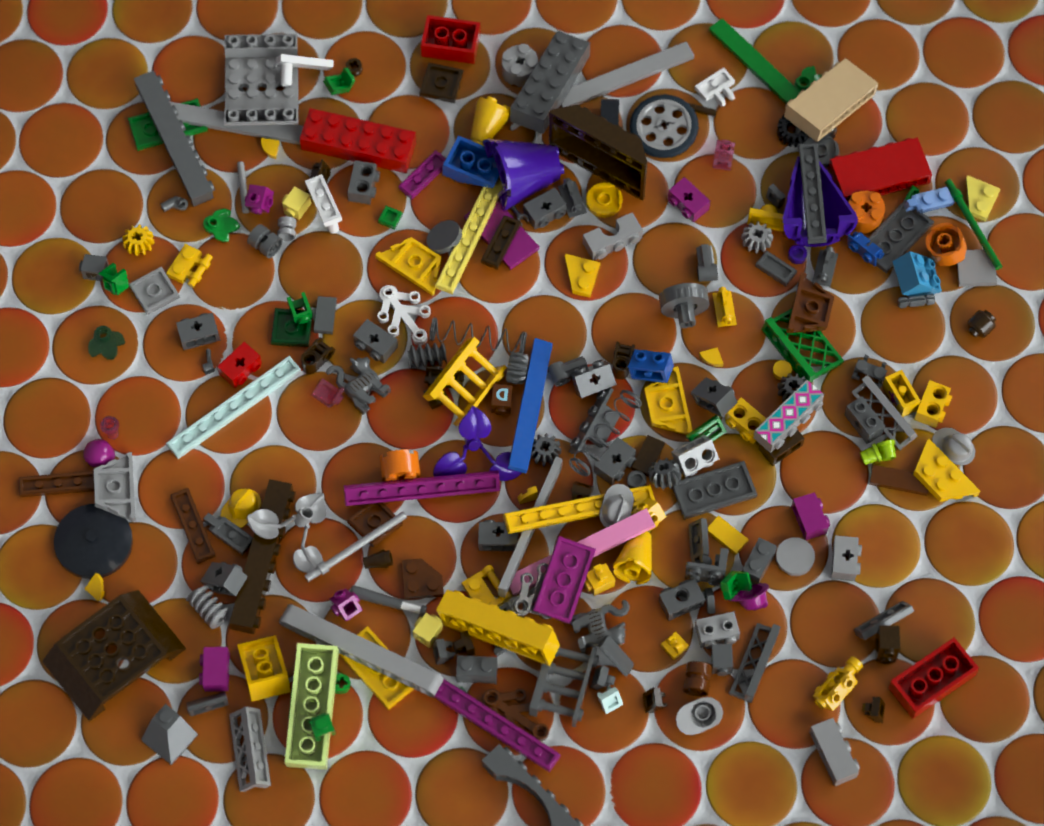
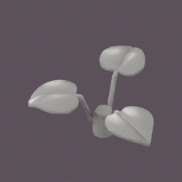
[247,493,326,575]

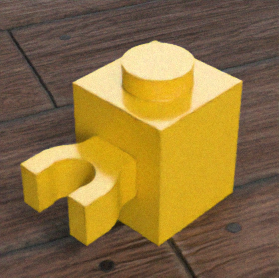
[584,563,615,596]

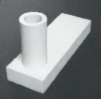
[276,54,334,87]
[305,174,342,234]

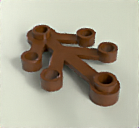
[482,689,549,741]

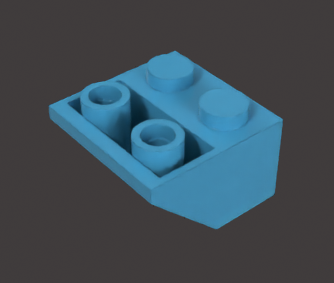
[892,251,942,296]

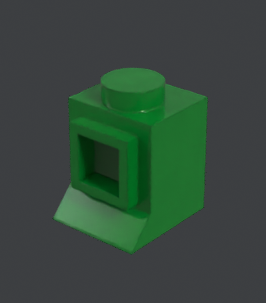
[98,263,129,295]
[287,292,313,324]
[310,713,336,742]

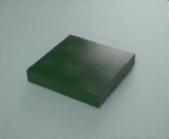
[271,308,313,347]

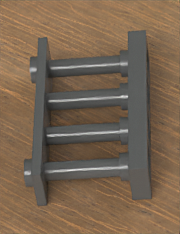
[529,638,599,727]

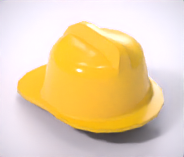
[220,488,261,528]

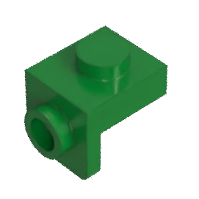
[323,67,355,95]
[720,571,752,600]

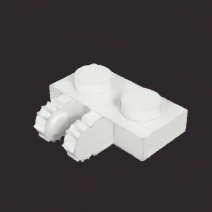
[695,68,735,107]

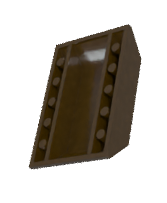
[549,105,647,201]

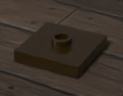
[419,62,464,103]

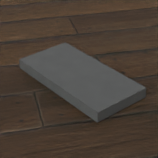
[867,200,934,274]
[671,461,757,520]

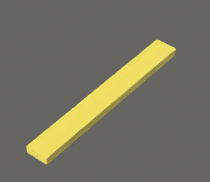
[435,176,503,295]

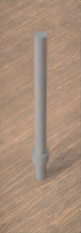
[304,511,407,582]

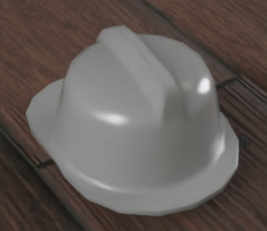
[932,428,976,466]
[599,484,634,528]
[676,697,723,735]

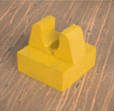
[661,631,689,660]

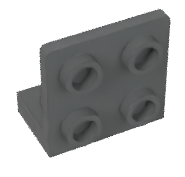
[685,548,729,586]

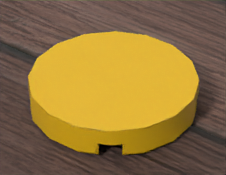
[586,182,623,218]

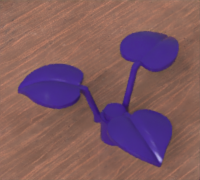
[433,406,522,481]

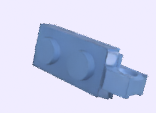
[903,187,955,213]

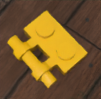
[166,244,213,288]

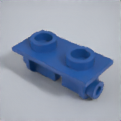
[848,231,884,267]

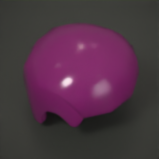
[83,439,115,467]

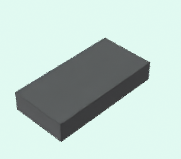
[755,250,797,287]
[314,296,337,334]

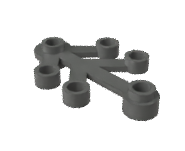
[511,563,551,619]

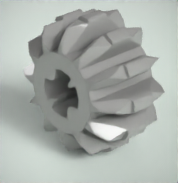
[741,221,773,254]

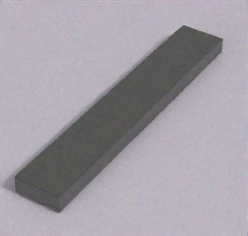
[799,143,827,244]

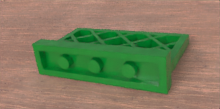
[761,309,844,383]

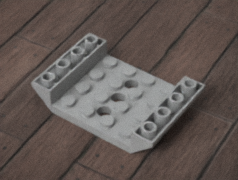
[224,34,299,126]

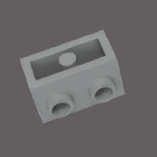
[695,612,740,649]

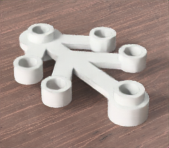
[377,285,431,345]

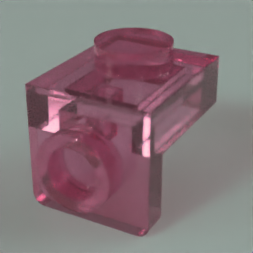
[311,378,344,408]

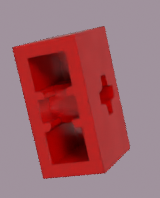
[217,342,262,388]

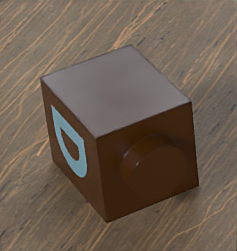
[491,384,513,415]

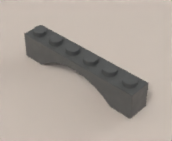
[482,744,584,826]

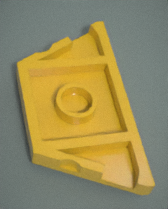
[375,237,441,296]
[644,366,693,435]
[913,439,981,502]

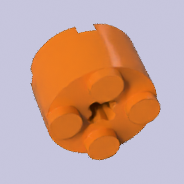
[848,191,885,234]
[925,223,967,266]
[380,449,421,482]

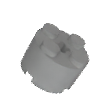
[502,44,538,87]

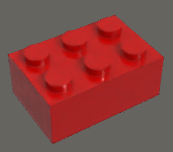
[421,15,481,64]

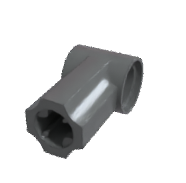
[696,244,718,282]
[548,356,588,387]

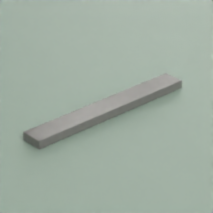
[561,41,694,108]
[169,101,304,145]
[498,457,563,598]

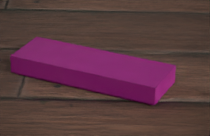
[398,150,446,200]

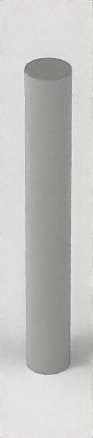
[237,162,250,214]

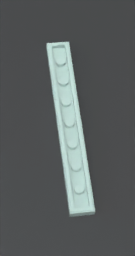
[166,356,301,459]

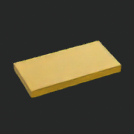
[339,626,414,710]

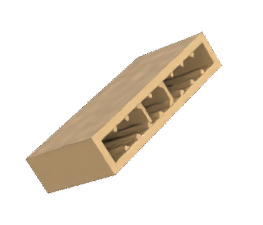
[784,58,879,142]

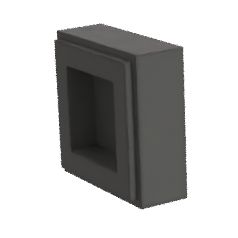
[766,184,786,209]

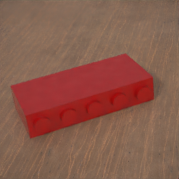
[829,137,932,202]

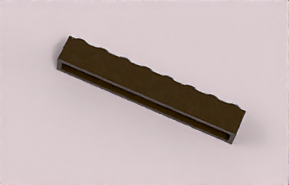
[229,479,296,634]

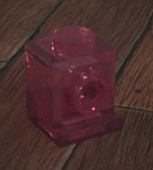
[713,140,735,171]

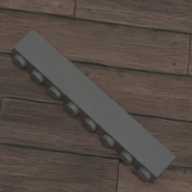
[134,70,215,207]

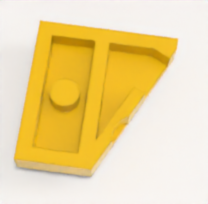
[565,254,600,298]

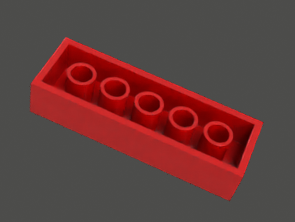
[300,108,417,174]

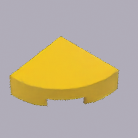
[261,138,280,159]
[699,347,723,367]
[518,486,538,504]
[84,573,104,601]

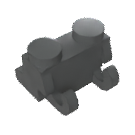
[852,354,887,389]

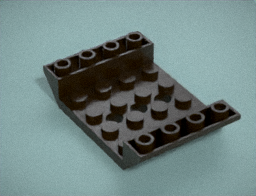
[42,590,186,722]

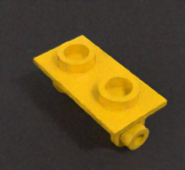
[712,287,737,327]

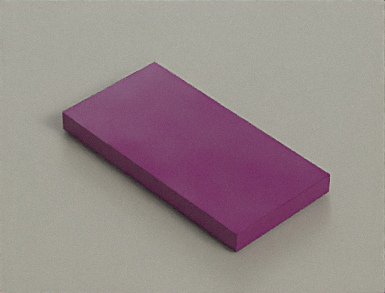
[464,201,539,270]
[533,536,596,624]

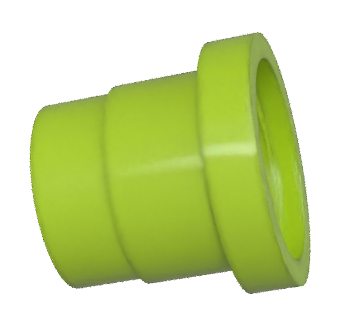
[876,440,897,461]
[860,443,882,465]

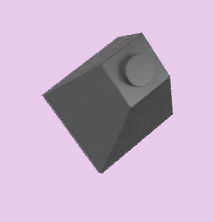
[141,704,198,765]

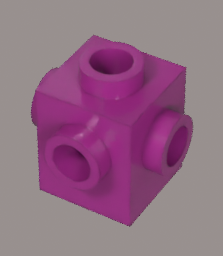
[245,184,274,215]
[329,588,363,621]

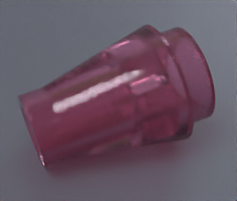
[100,416,119,439]

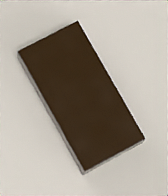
[632,435,665,477]

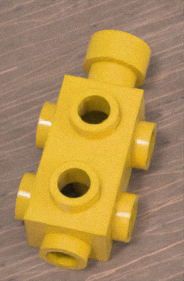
[813,656,863,711]

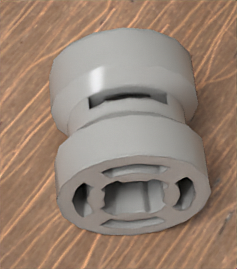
[277,216,297,241]

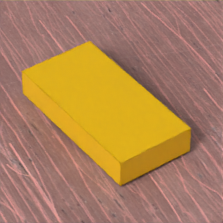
[707,515,749,555]

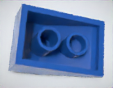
[442,135,499,188]

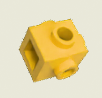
[631,498,666,531]

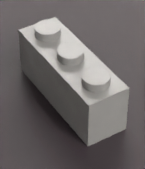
[809,718,860,786]

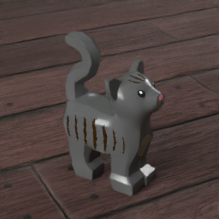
[326,357,391,415]
[571,600,630,654]

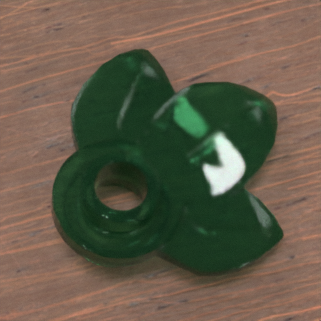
[88,326,125,360]

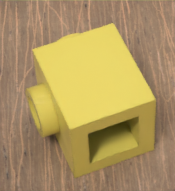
[282,186,311,220]
[413,613,443,648]

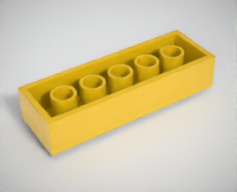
[436,590,560,666]

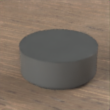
[627,471,646,489]

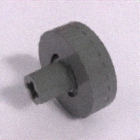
[659,283,710,328]

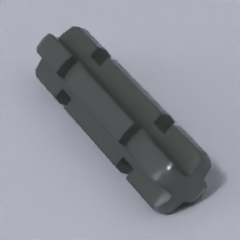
[898,293,935,308]

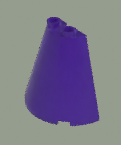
[483,139,564,211]

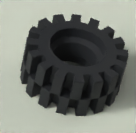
[777,115,809,147]

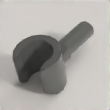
[511,206,529,227]
[202,349,215,375]

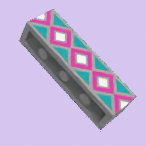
[754,380,824,453]

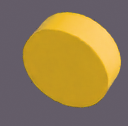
[773,360,792,380]

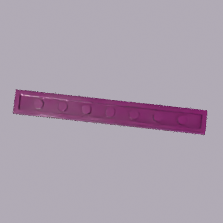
[344,471,500,506]
[434,679,561,772]

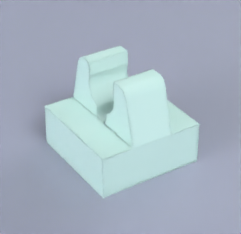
[597,686,623,714]

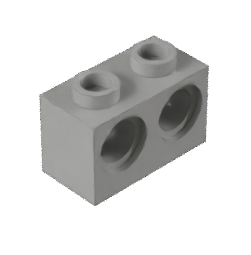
[671,435,719,476]

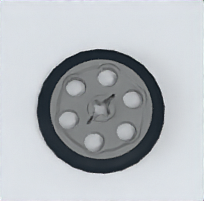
[629,94,699,158]

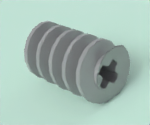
[186,585,228,629]

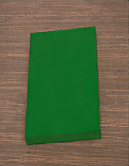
[128,98,208,151]

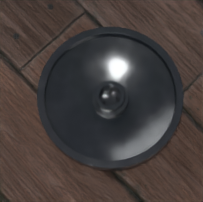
[54,504,133,579]

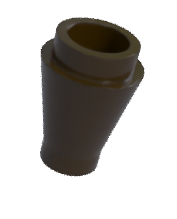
[363,549,393,569]

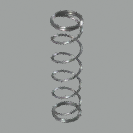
[429,317,527,354]
[569,390,642,476]

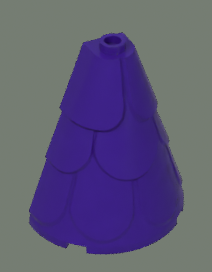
[782,157,858,247]

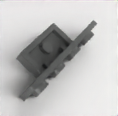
[569,387,620,454]

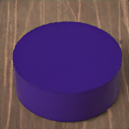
[788,245,807,264]

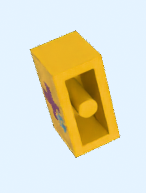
[882,370,921,417]

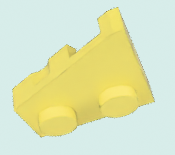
[966,175,1000,222]

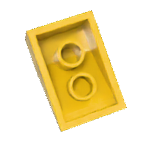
[237,635,291,702]

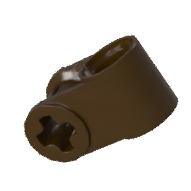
[301,337,335,374]
[612,341,635,380]

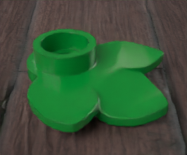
[794,66,822,92]
[203,209,240,242]

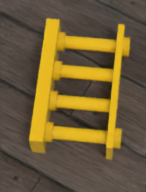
[423,337,507,426]

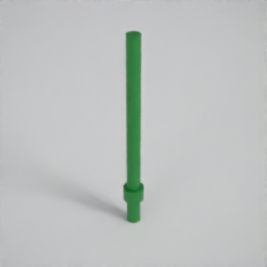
[945,179,1003,270]

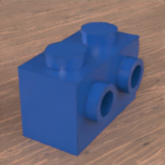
[628,349,674,383]

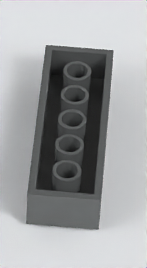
[510,30,590,134]

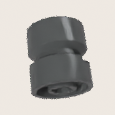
[247,224,283,258]

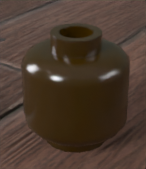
[968,310,996,338]

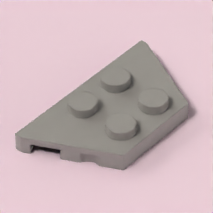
[94,452,135,521]

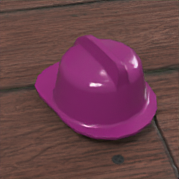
[723,583,769,610]

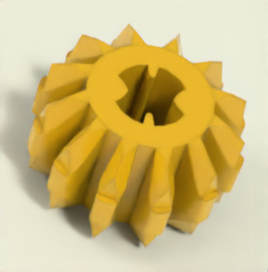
[122,224,154,256]

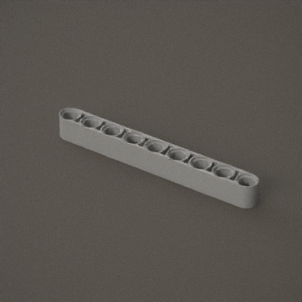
[279,604,444,697]

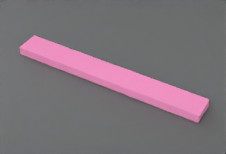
[510,508,656,596]

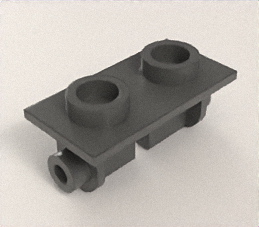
[558,178,587,218]
[812,246,838,287]

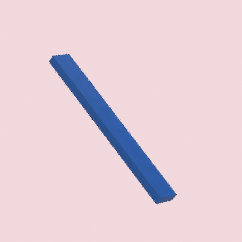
[507,338,553,474]

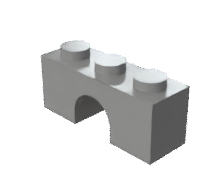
[583,212,643,261]

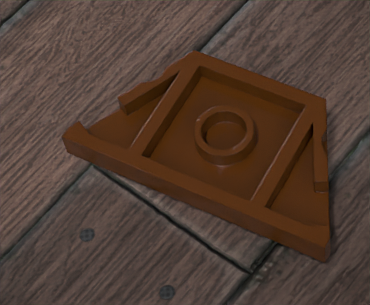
[786,272,834,333]

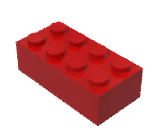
[888,637,979,719]

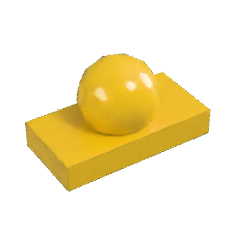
[747,204,784,232]

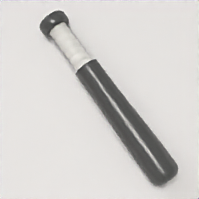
[350,586,427,617]

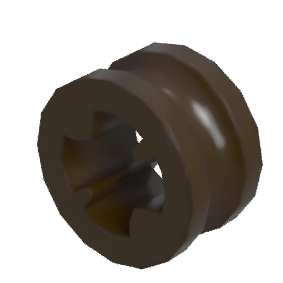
[346,58,362,77]

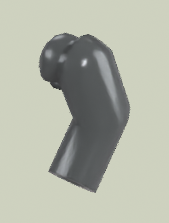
[160,196,188,212]

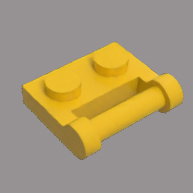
[461,565,512,607]

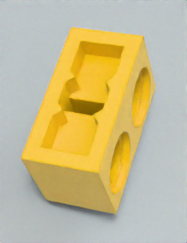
[914,380,952,428]
[725,397,767,444]

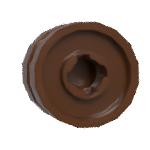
[683,661,712,697]

